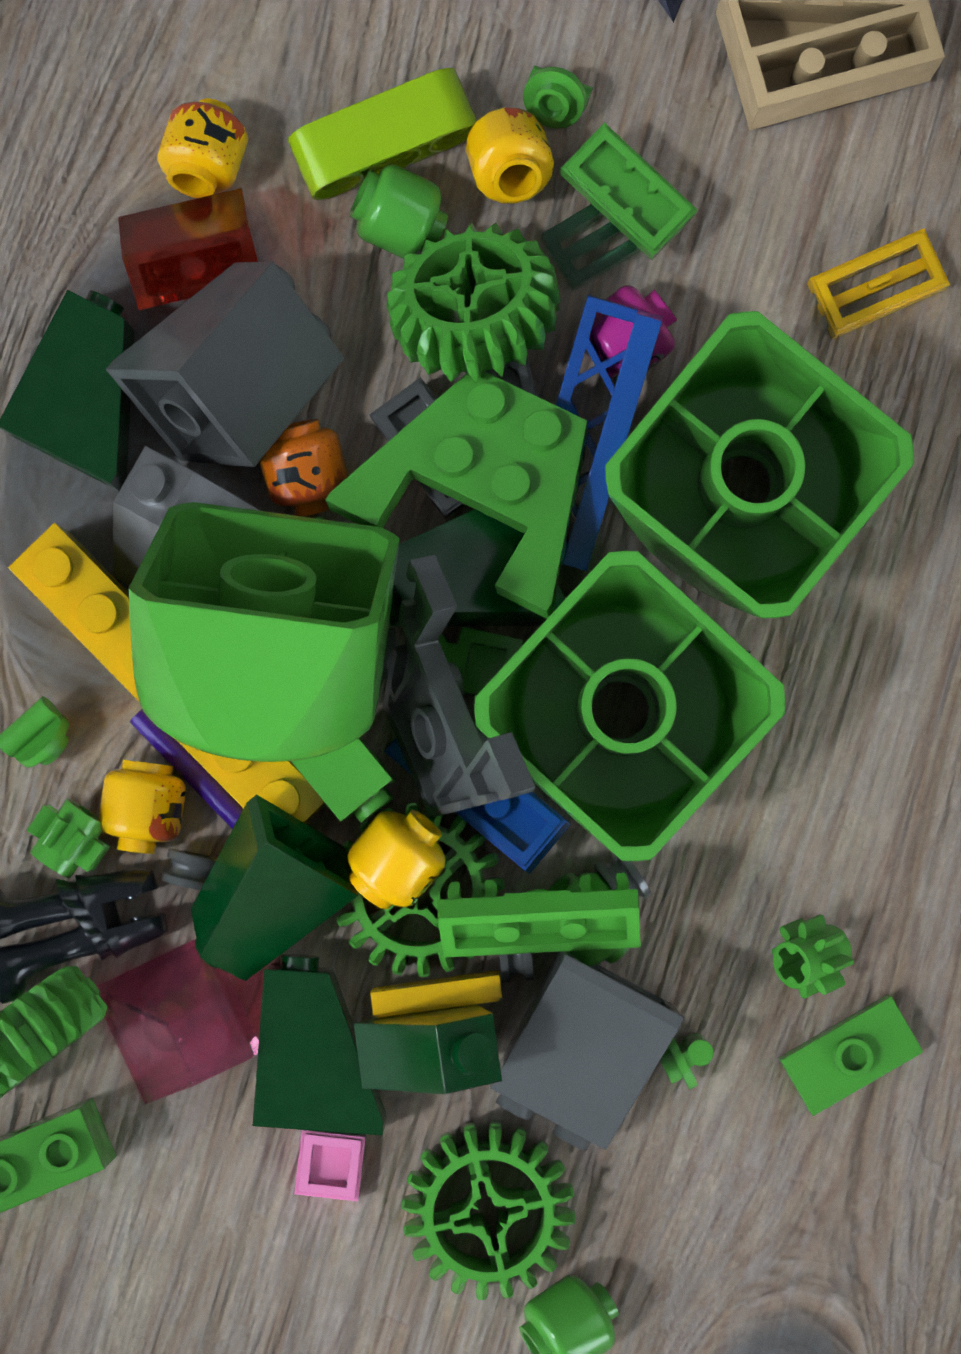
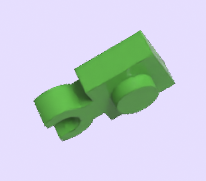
[439,627,525,697]

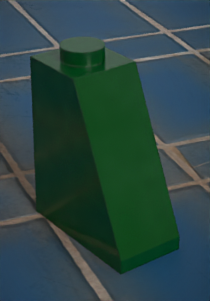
[0,290,134,491]
[389,509,565,626]
[191,794,358,982]
[252,954,386,1136]
[354,1004,502,1094]

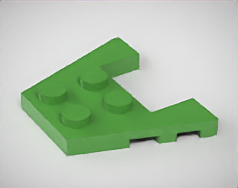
[325,371,588,619]

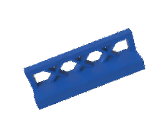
[556,295,663,571]

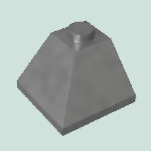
[113,446,260,585]

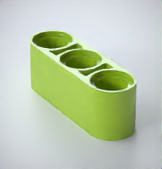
[288,68,477,200]

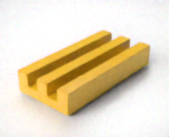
[807,228,950,339]
[370,970,502,1018]

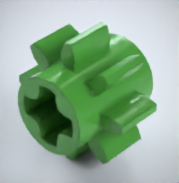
[27,798,110,878]
[772,914,854,999]

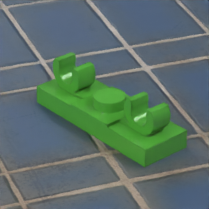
[438,873,641,958]

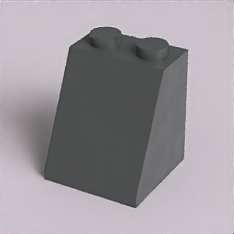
[106,261,344,467]
[490,951,684,1151]

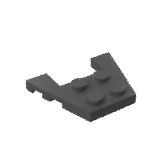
[383,554,536,818]

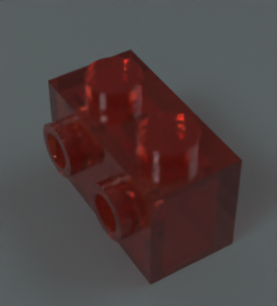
[118,188,260,310]

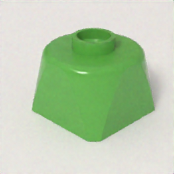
[605,311,914,618]
[129,502,400,762]
[475,551,785,861]

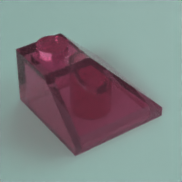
[97,939,259,1104]

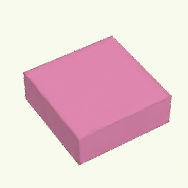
[294,1130,366,1201]

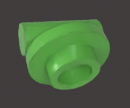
[523,65,593,129]
[0,696,69,768]
[660,1033,714,1090]

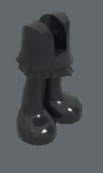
[0,869,168,1004]

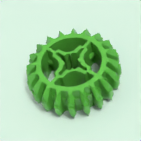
[387,222,561,383]
[336,803,505,977]
[0,966,108,1098]
[401,1121,576,1300]

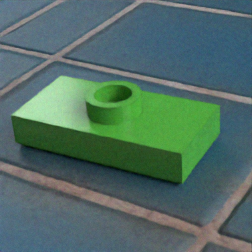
[560,122,698,260]
[778,994,923,1116]

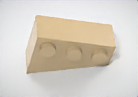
[715,0,945,130]

